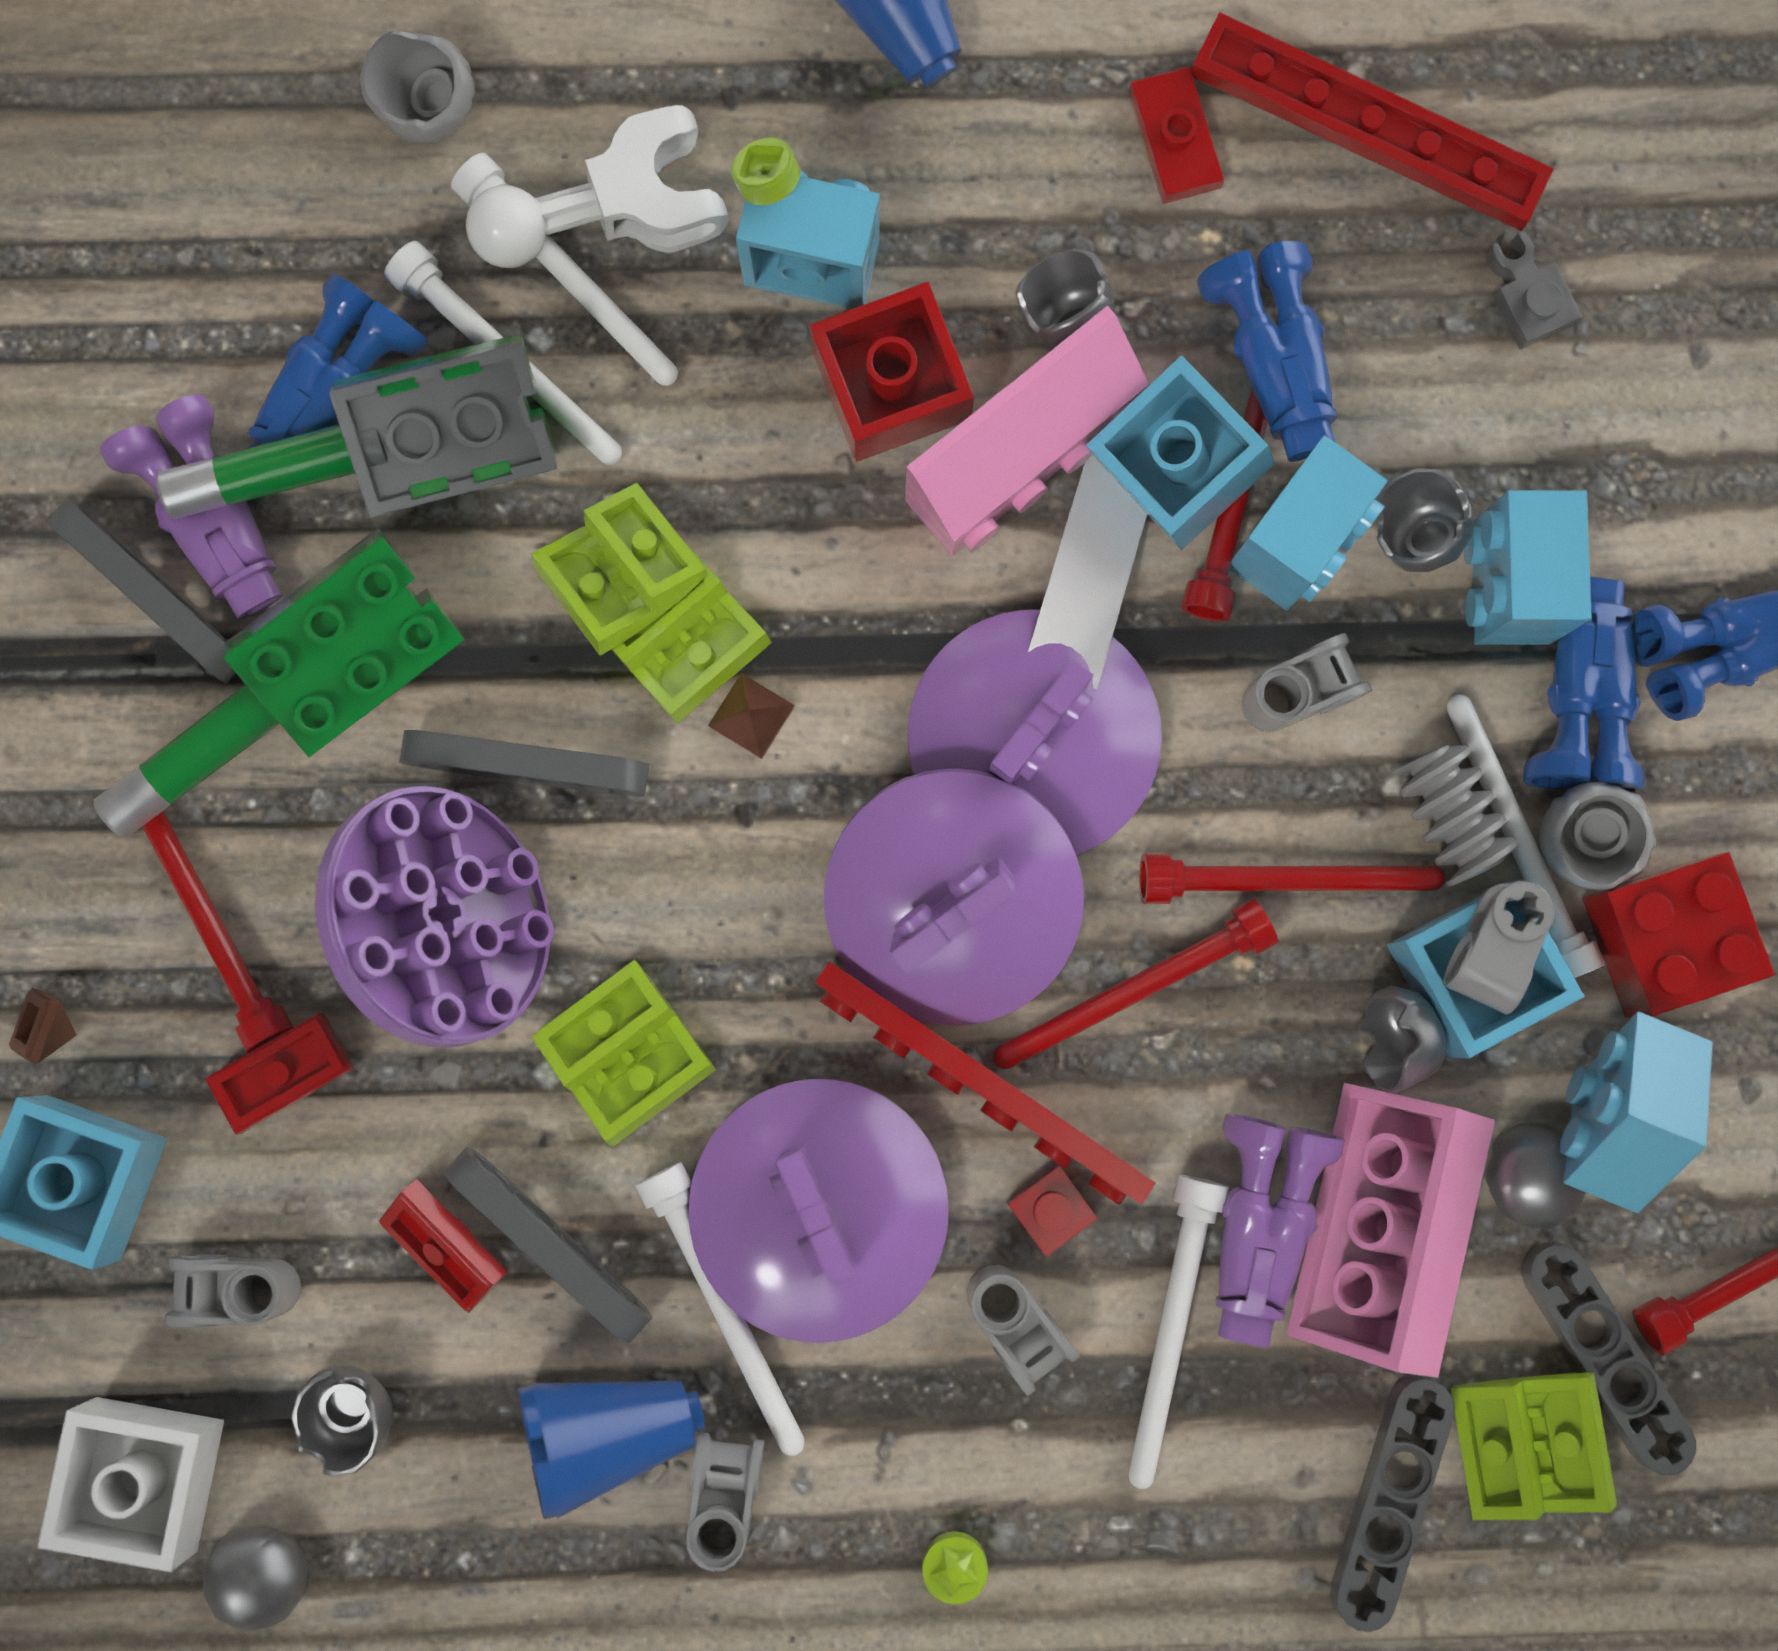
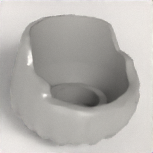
[360,31,475,144]
[1538,782,1656,890]

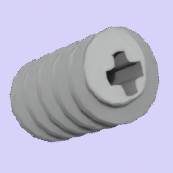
[1390,744,1518,887]

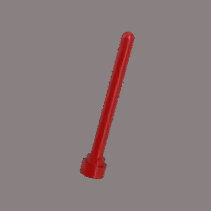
[1181,387,1268,622]
[142,811,294,1053]
[1139,853,1445,904]
[993,899,1279,1069]
[1632,1247,1778,1356]

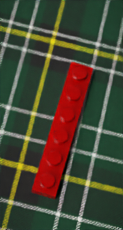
[1191,12,1554,231]
[815,961,1156,1206]

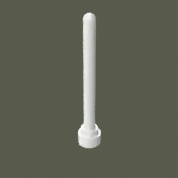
[451,153,678,386]
[384,241,622,465]
[1447,694,1606,978]
[635,1162,805,1456]
[1128,1174,1230,1489]

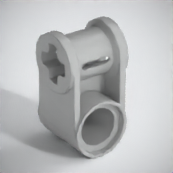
[1241,633,1373,732]
[1443,881,1555,1014]
[165,1254,301,1327]
[967,1265,1080,1396]
[686,1432,764,1572]

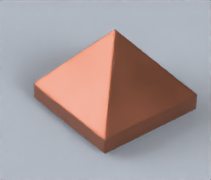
[708,673,795,759]
[9,988,77,1063]

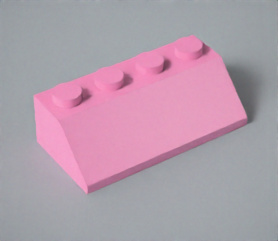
[905,305,1150,556]
[1286,1083,1495,1377]

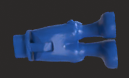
[1197,241,1337,462]
[247,273,428,448]
[1523,577,1645,795]
[1632,590,1778,721]

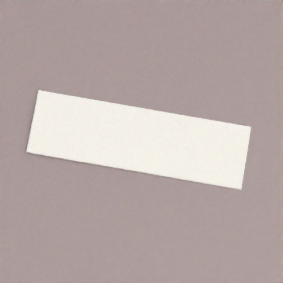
[1028,455,1147,689]

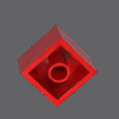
[809,281,975,463]
[1582,852,1776,1018]

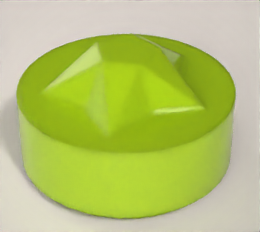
[731,138,801,205]
[922,1531,988,1605]

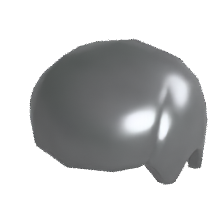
[1016,249,1115,348]
[1376,468,1474,572]
[1358,986,1446,1094]
[1485,1123,1586,1229]
[291,1365,394,1476]
[203,1525,307,1631]

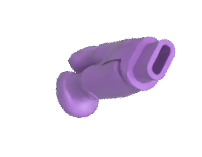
[100,394,283,620]
[1216,1113,1345,1347]

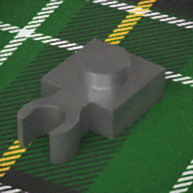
[1486,231,1583,350]

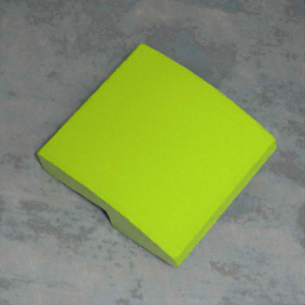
[531,483,706,656]
[611,543,772,724]
[531,959,716,1147]
[1451,1372,1617,1520]

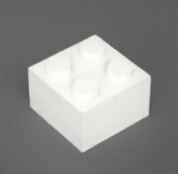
[38,1397,224,1572]

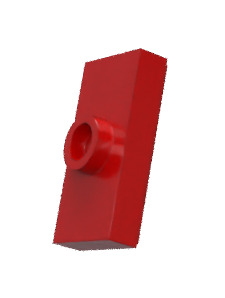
[1128,66,1224,204]
[204,1013,355,1135]
[379,1179,507,1313]

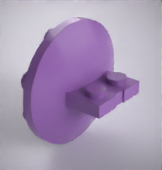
[907,610,1162,855]
[824,768,1084,1025]
[315,786,554,1048]
[688,1079,949,1343]

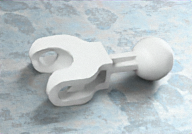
[466,105,730,268]

